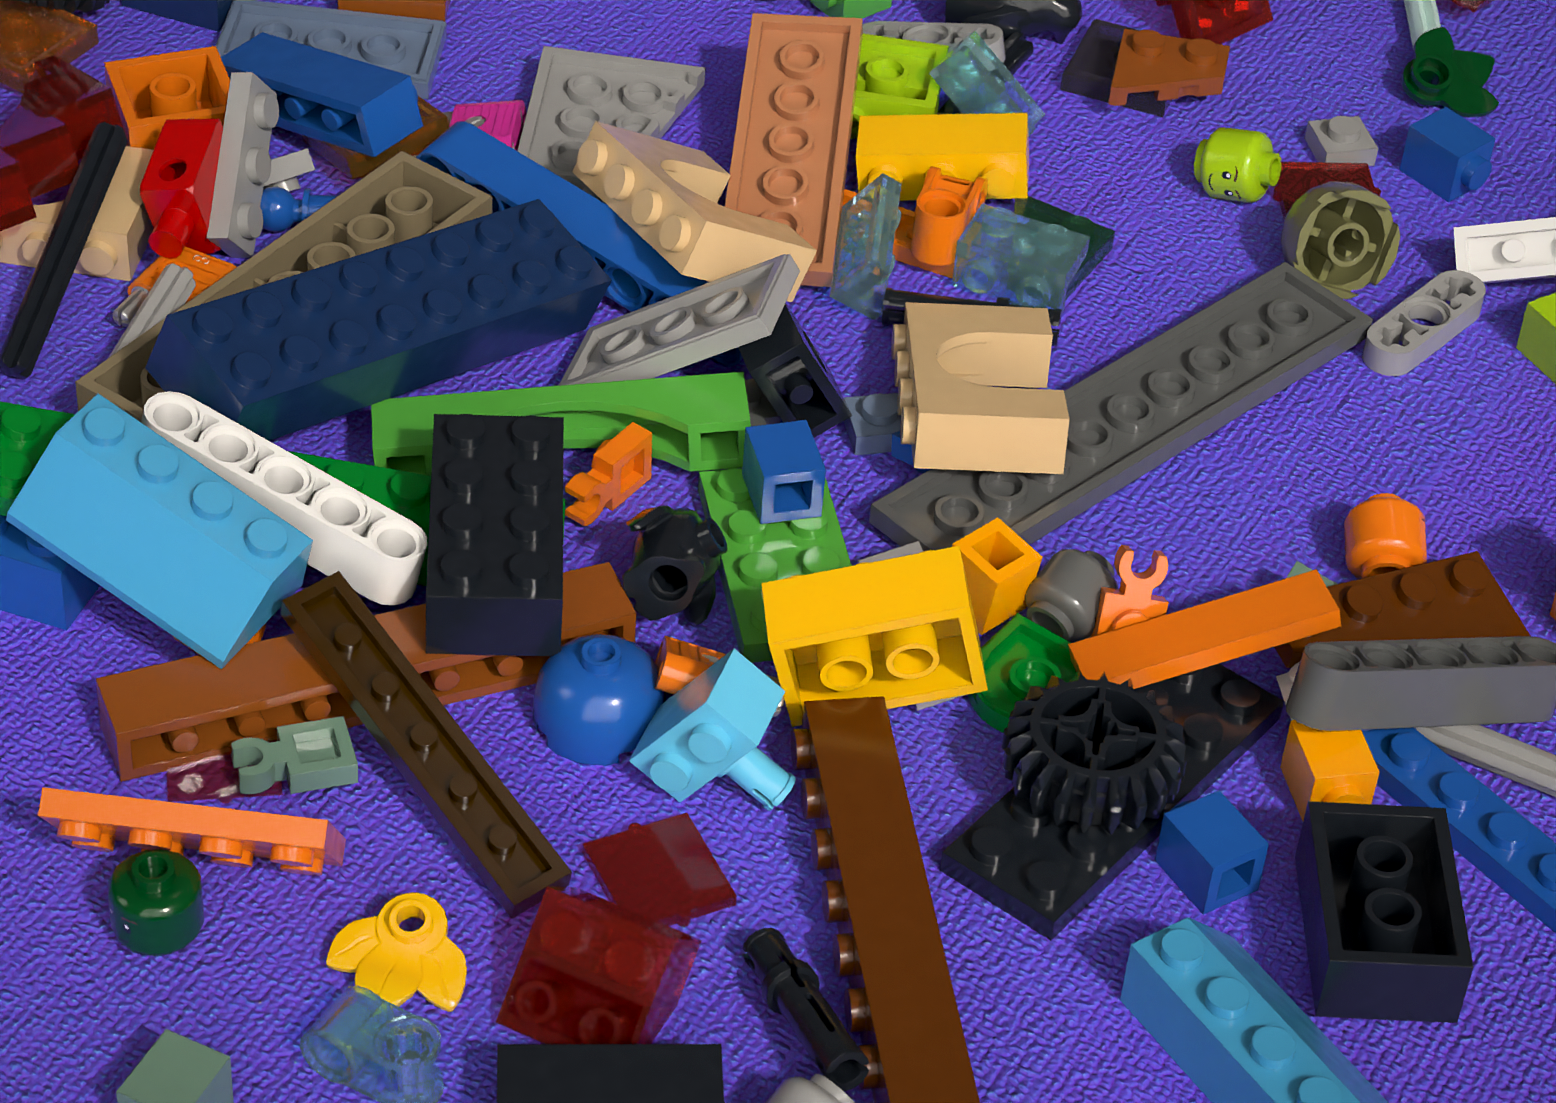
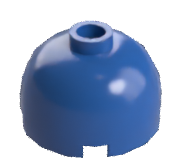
[533,634,666,766]

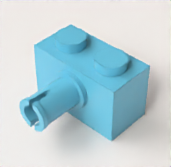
[629,648,796,811]

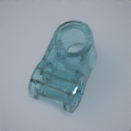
[299,986,443,1103]

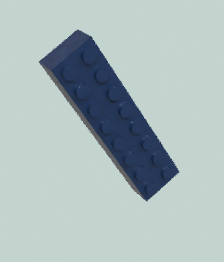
[145,199,612,441]

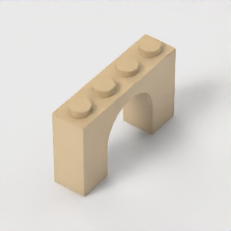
[572,121,817,302]
[0,146,154,281]
[891,302,1069,474]

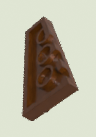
[1274,551,1531,668]

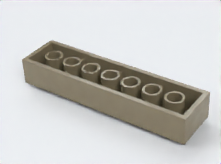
[75,151,492,422]

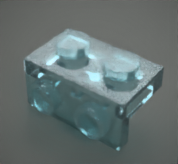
[929,31,1045,136]
[952,204,1090,313]

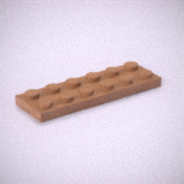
[725,13,863,287]

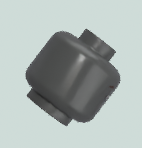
[1025,549,1119,643]

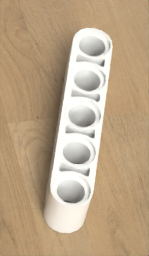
[141,391,427,605]

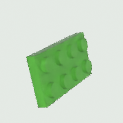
[698,468,852,662]

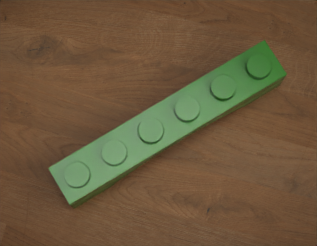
[371,372,751,475]

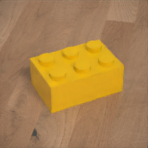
[761,546,988,727]

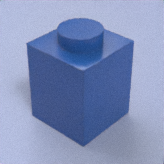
[1400,107,1496,202]
[742,420,826,524]
[1155,790,1269,915]

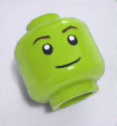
[1194,127,1281,203]

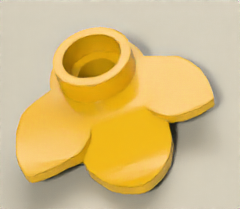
[326,892,467,1022]

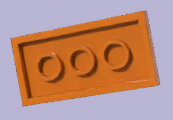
[38,787,346,876]

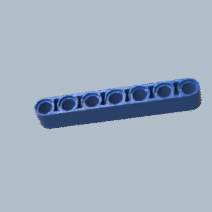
[416,121,743,367]

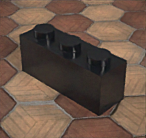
[497,1044,724,1103]

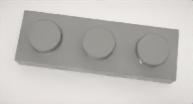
[207,72,279,258]

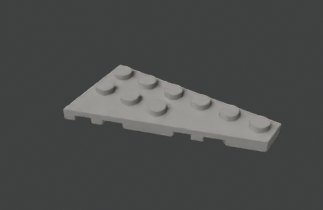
[517,46,706,204]

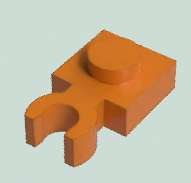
[565,422,652,526]
[1091,545,1169,637]

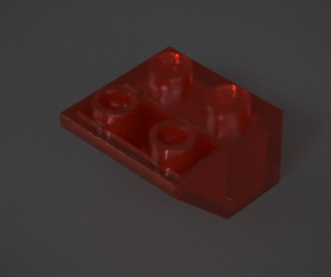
[496,886,702,1044]

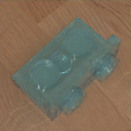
[830,173,902,320]

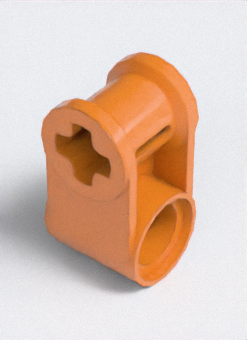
[910,166,988,266]

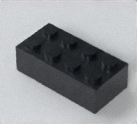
[426,414,564,656]

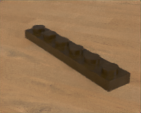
[281,571,572,919]

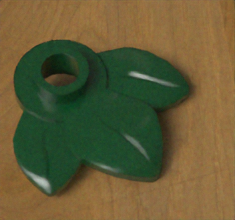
[1401,27,1499,117]

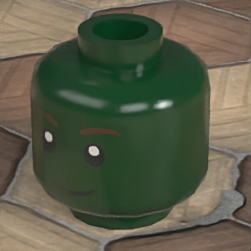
[108,849,204,956]

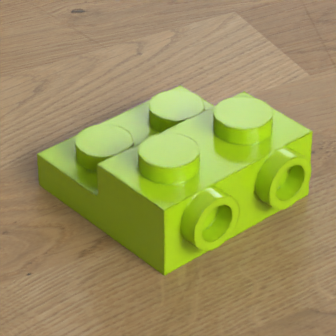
[850,34,949,139]

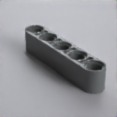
[1286,636,1556,731]

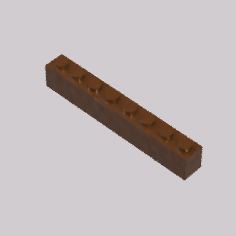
[791,696,980,1103]

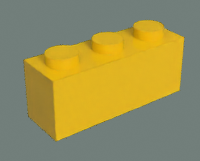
[856,113,1029,201]

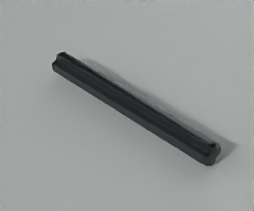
[0,122,128,379]

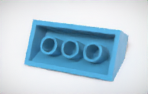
[6,393,313,669]
[1120,917,1389,1103]

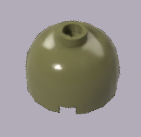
[1281,181,1400,299]

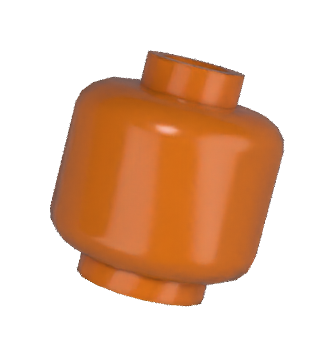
[1344,493,1427,579]

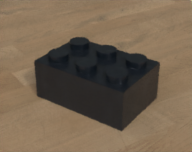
[1295,801,1474,1023]

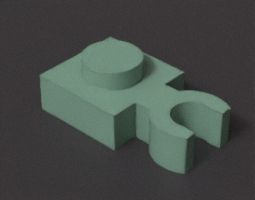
[231,716,358,794]

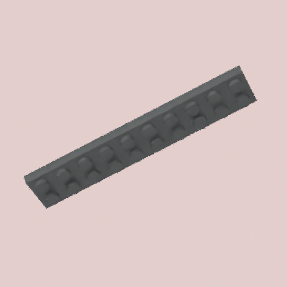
[869,262,1373,551]

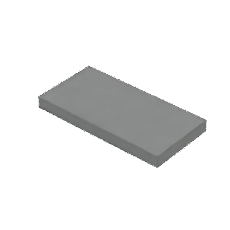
[558,254,800,386]

